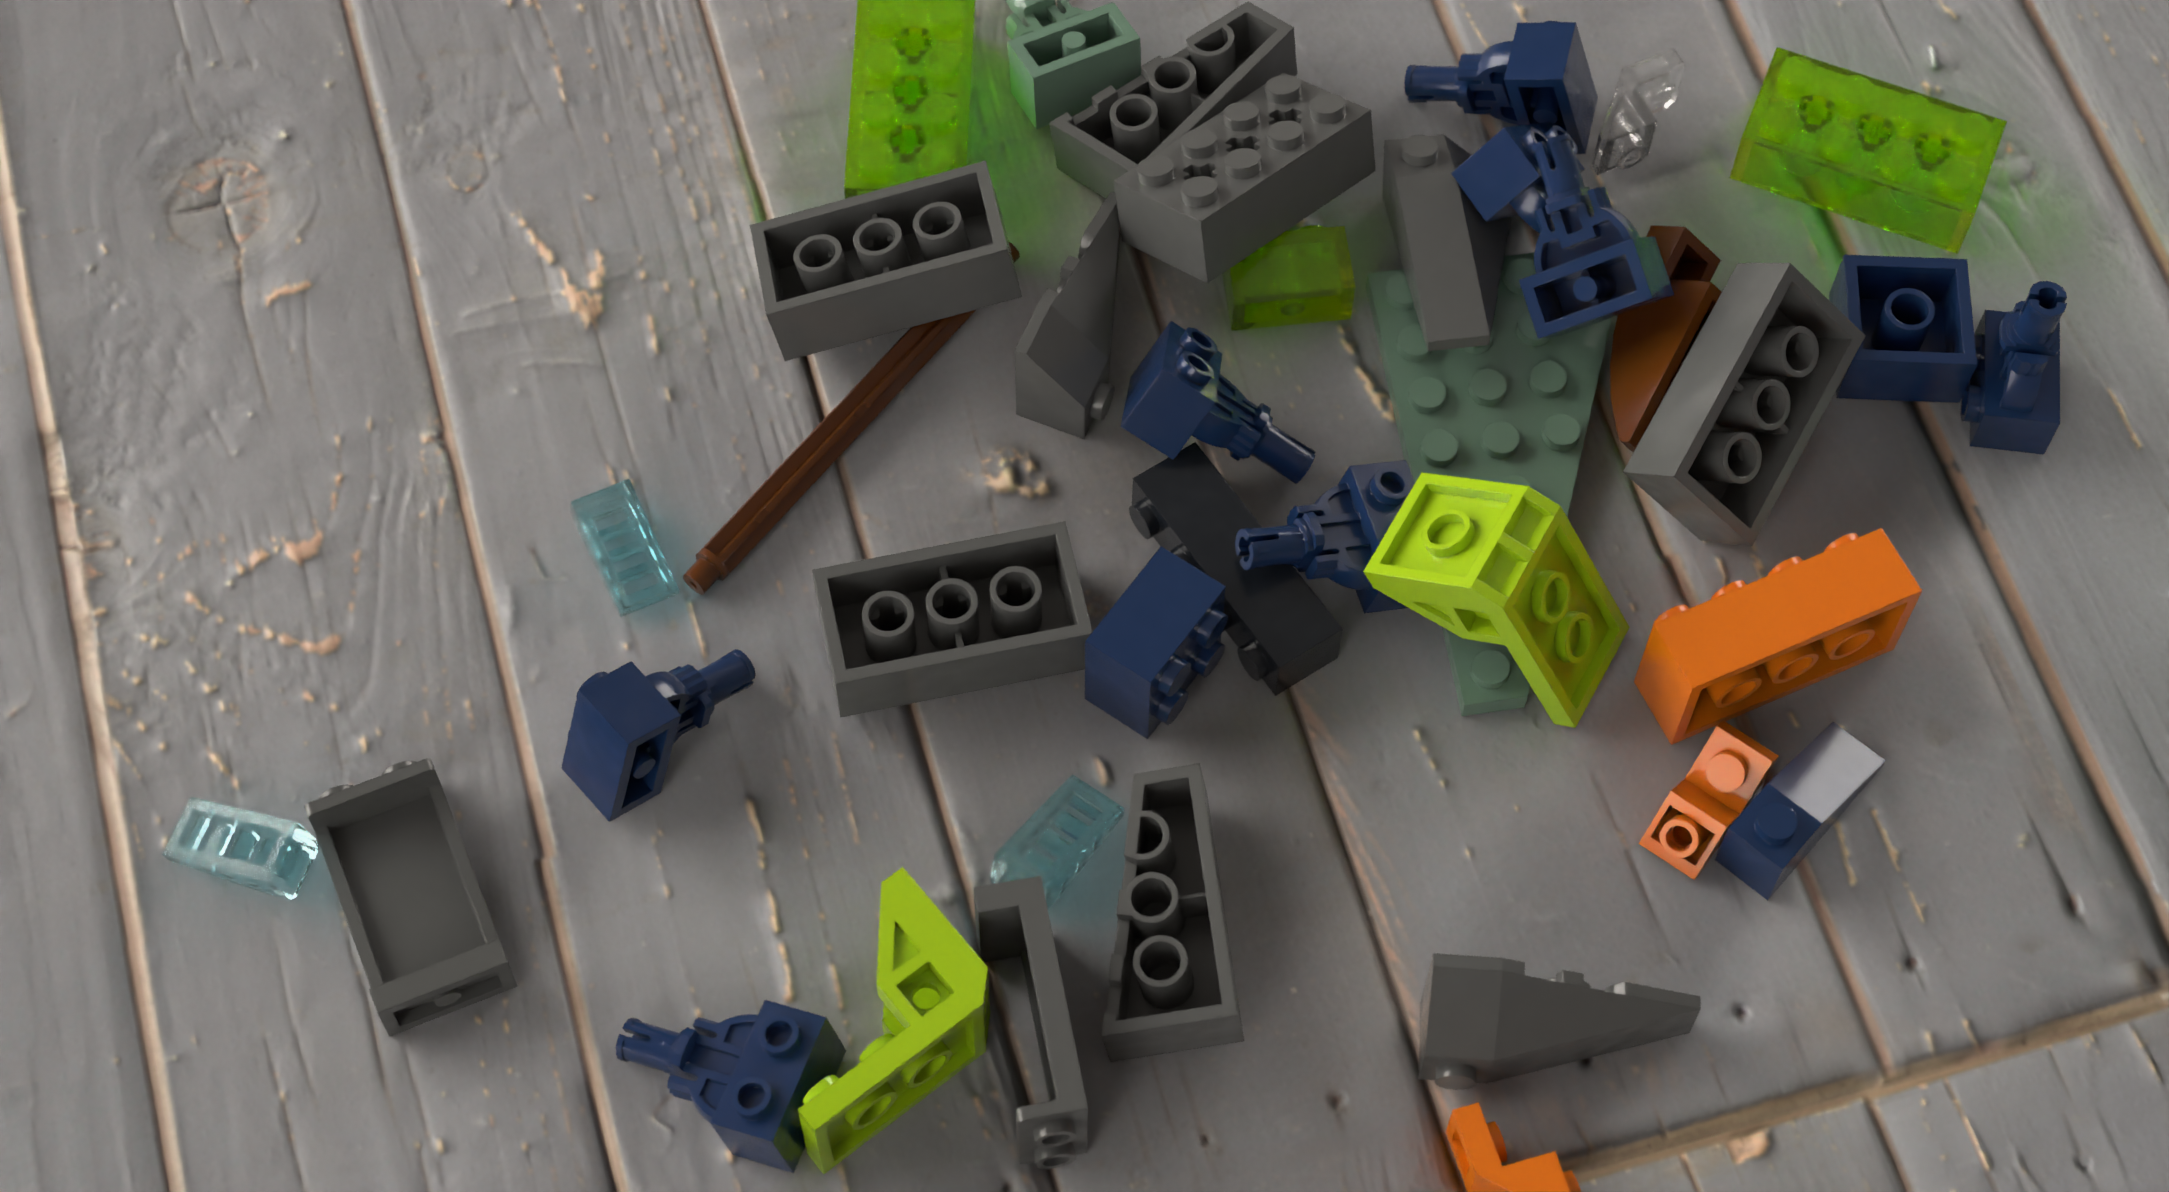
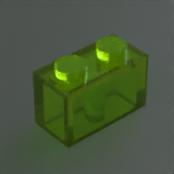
[1222,225,1356,331]

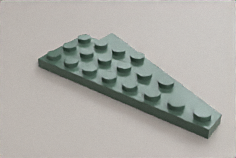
[1365,252,1612,716]

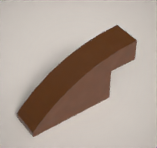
[1610,225,1722,453]

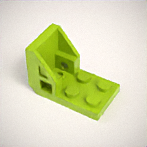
[1363,472,1630,728]
[798,867,991,1174]

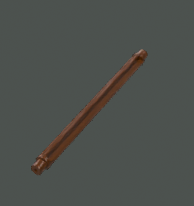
[683,242,1020,595]

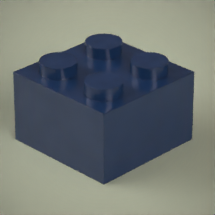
[1829,255,1977,403]
[1085,546,1228,739]

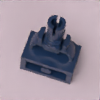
[1404,21,1598,154]
[1451,122,1585,234]
[1519,133,1674,339]
[1960,281,2067,455]
[1120,321,1316,484]
[1235,460,1415,614]
[561,649,756,822]
[616,1000,846,1173]

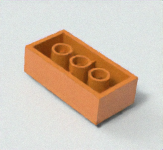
[1634,528,1922,745]

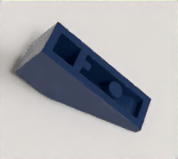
[1715,722,1886,900]

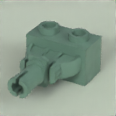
[1004,0,1141,129]

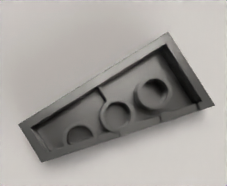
[1049,1,1297,198]
[1101,763,1244,1062]

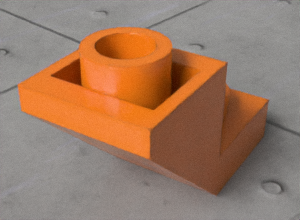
[1638,720,1779,880]
[1446,1102,1581,1192]

